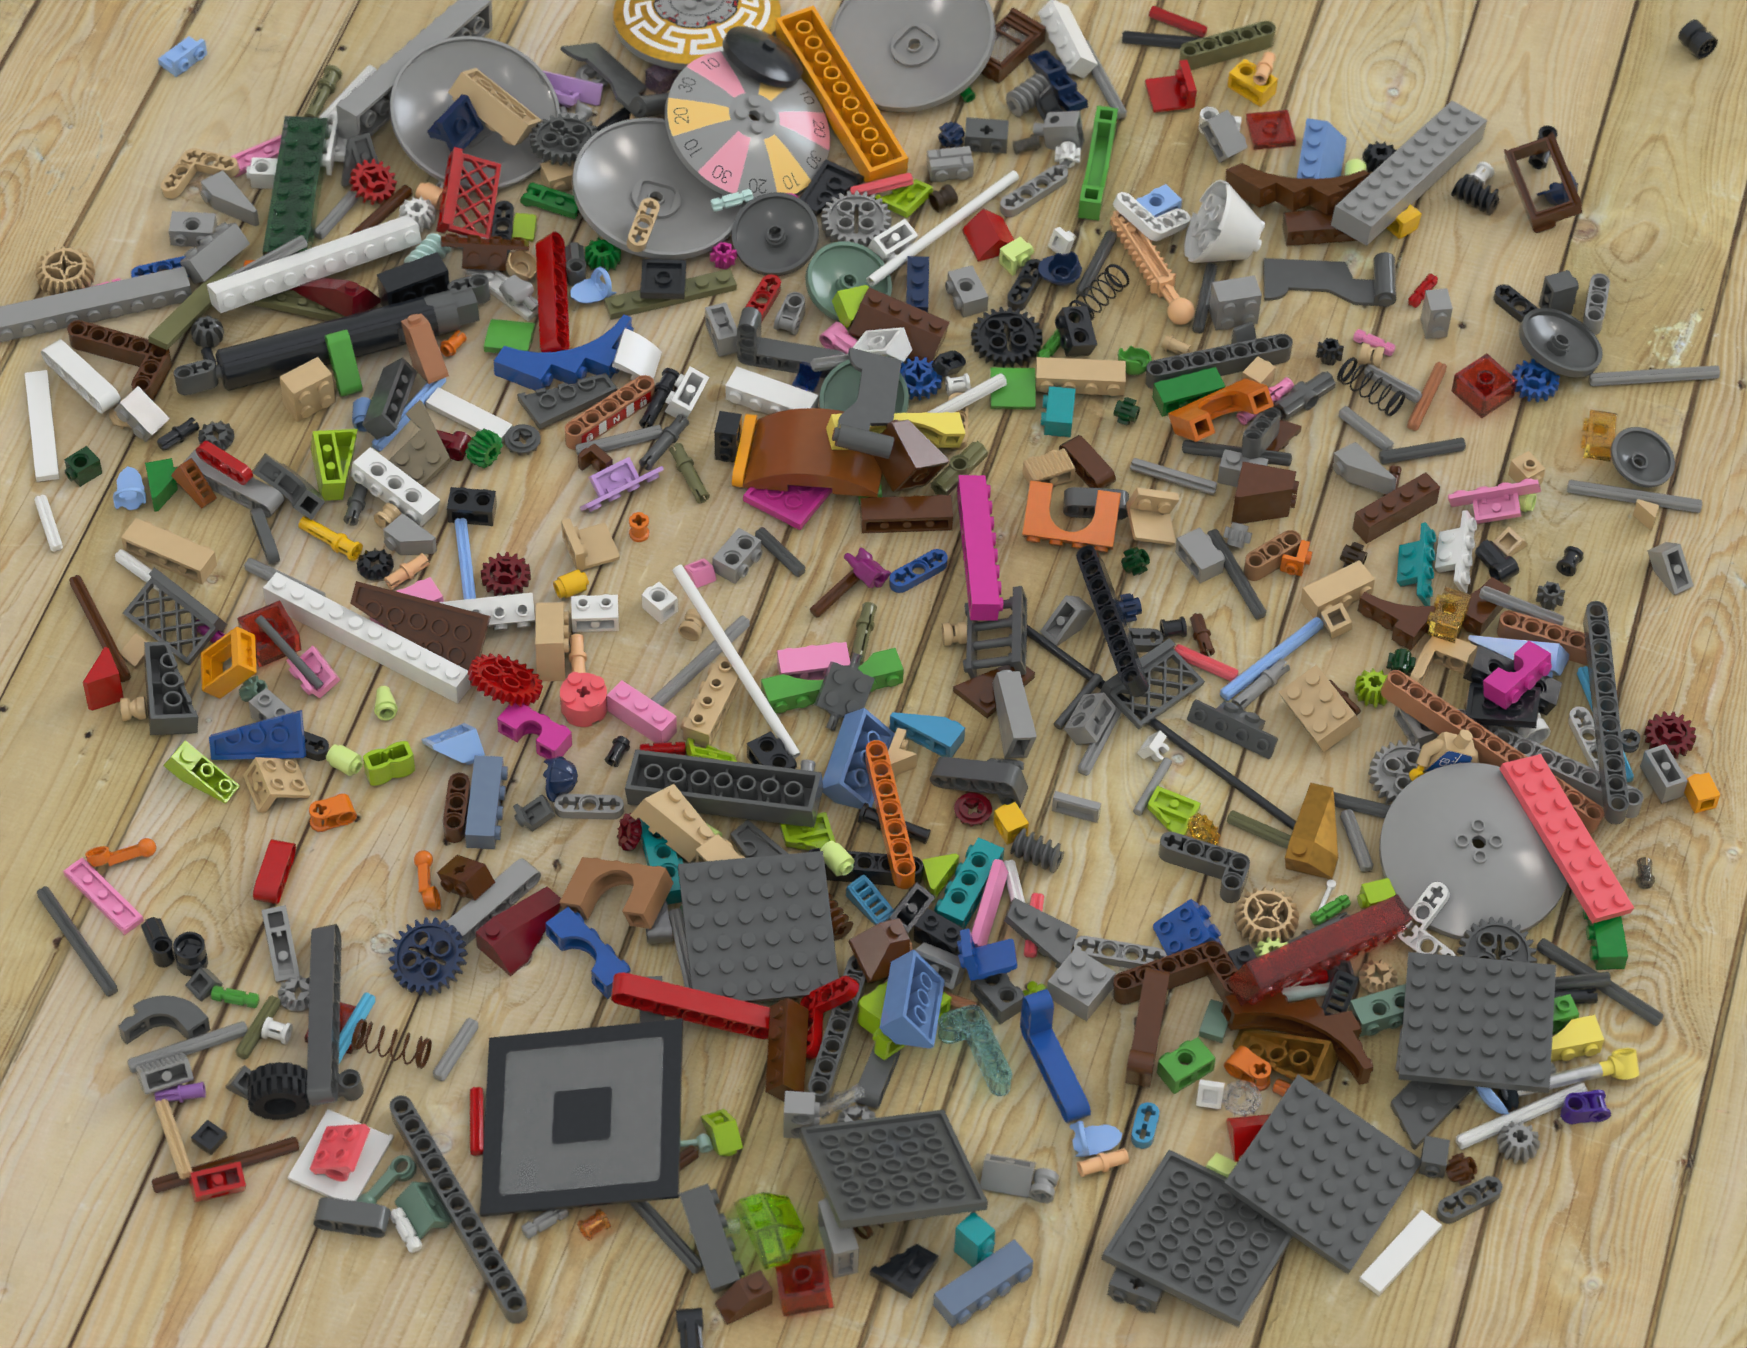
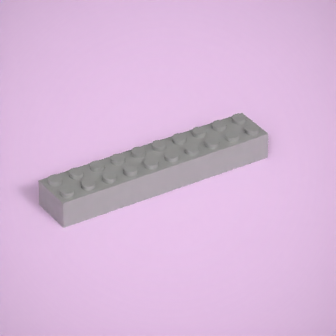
[336,0,492,139]
[1331,101,1487,246]

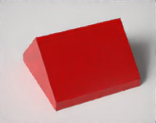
[962,208,1014,262]
[83,647,124,711]
[1226,1114,1271,1163]

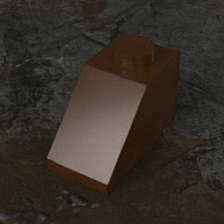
[715,1270,773,1325]

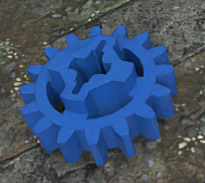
[900,357,942,401]
[1511,359,1560,403]

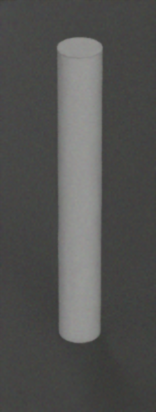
[1133,757,1172,816]

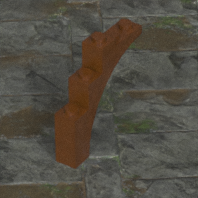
[1226,163,1370,215]
[1358,577,1511,650]
[1221,986,1373,1085]

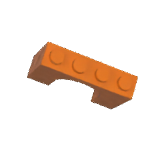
[1168,378,1274,442]
[1022,480,1121,553]

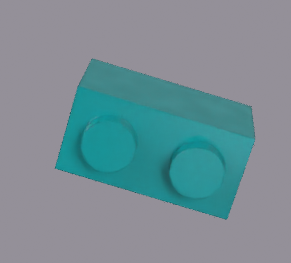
[1041,386,1076,437]
[954,1212,996,1267]

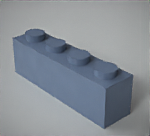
[465,755,508,849]
[933,1239,1034,1328]

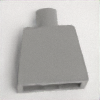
[1033,111,1085,152]

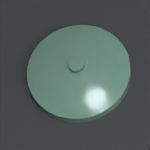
[805,241,892,324]
[819,359,909,413]

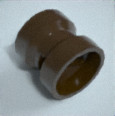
[928,184,958,213]

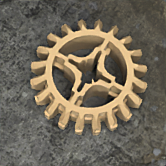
[35,245,96,296]
[1234,886,1300,944]

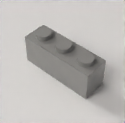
[180,222,250,284]

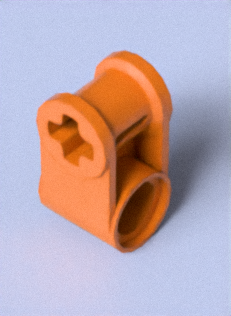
[309,793,357,832]
[1224,1046,1271,1091]

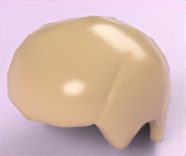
[506,250,537,281]

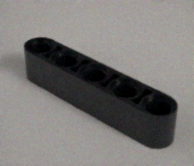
[808,848,923,886]

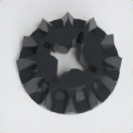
[357,548,394,580]

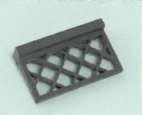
[123,567,228,666]
[1100,638,1205,730]

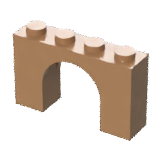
[559,857,673,929]

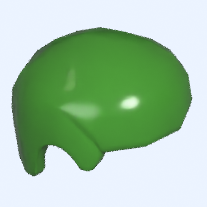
[1118,346,1152,375]

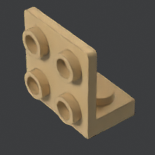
[1126,487,1179,545]
[561,518,620,571]
[243,757,311,812]

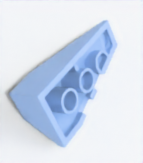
[1468,635,1570,678]

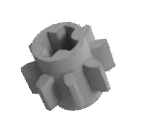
[1223,522,1252,548]

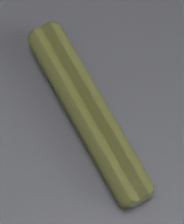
[1227,810,1291,849]
[236,996,281,1059]

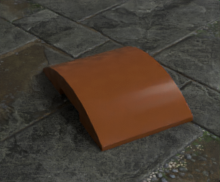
[743,408,882,497]

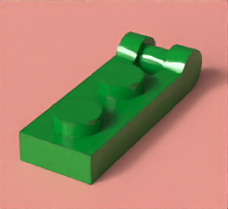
[520,182,580,219]

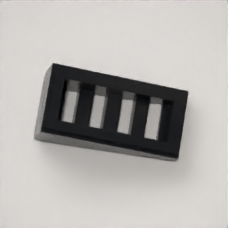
[1321,969,1359,1016]

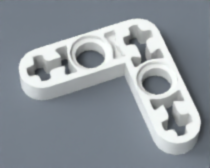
[1113,192,1191,241]
[1397,882,1457,956]

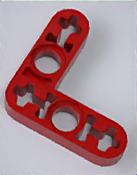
[800,976,859,1060]

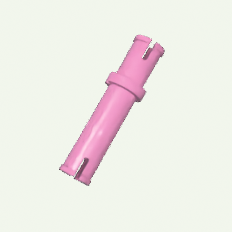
[1237,377,1294,425]

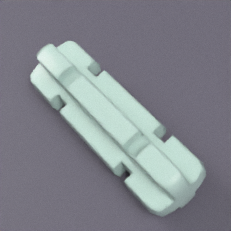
[711,189,753,212]

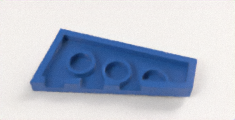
[209,710,306,760]

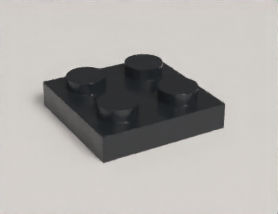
[640,259,686,299]

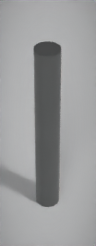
[1053,673,1103,730]

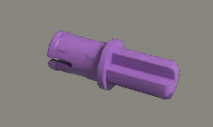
[155,1082,206,1103]

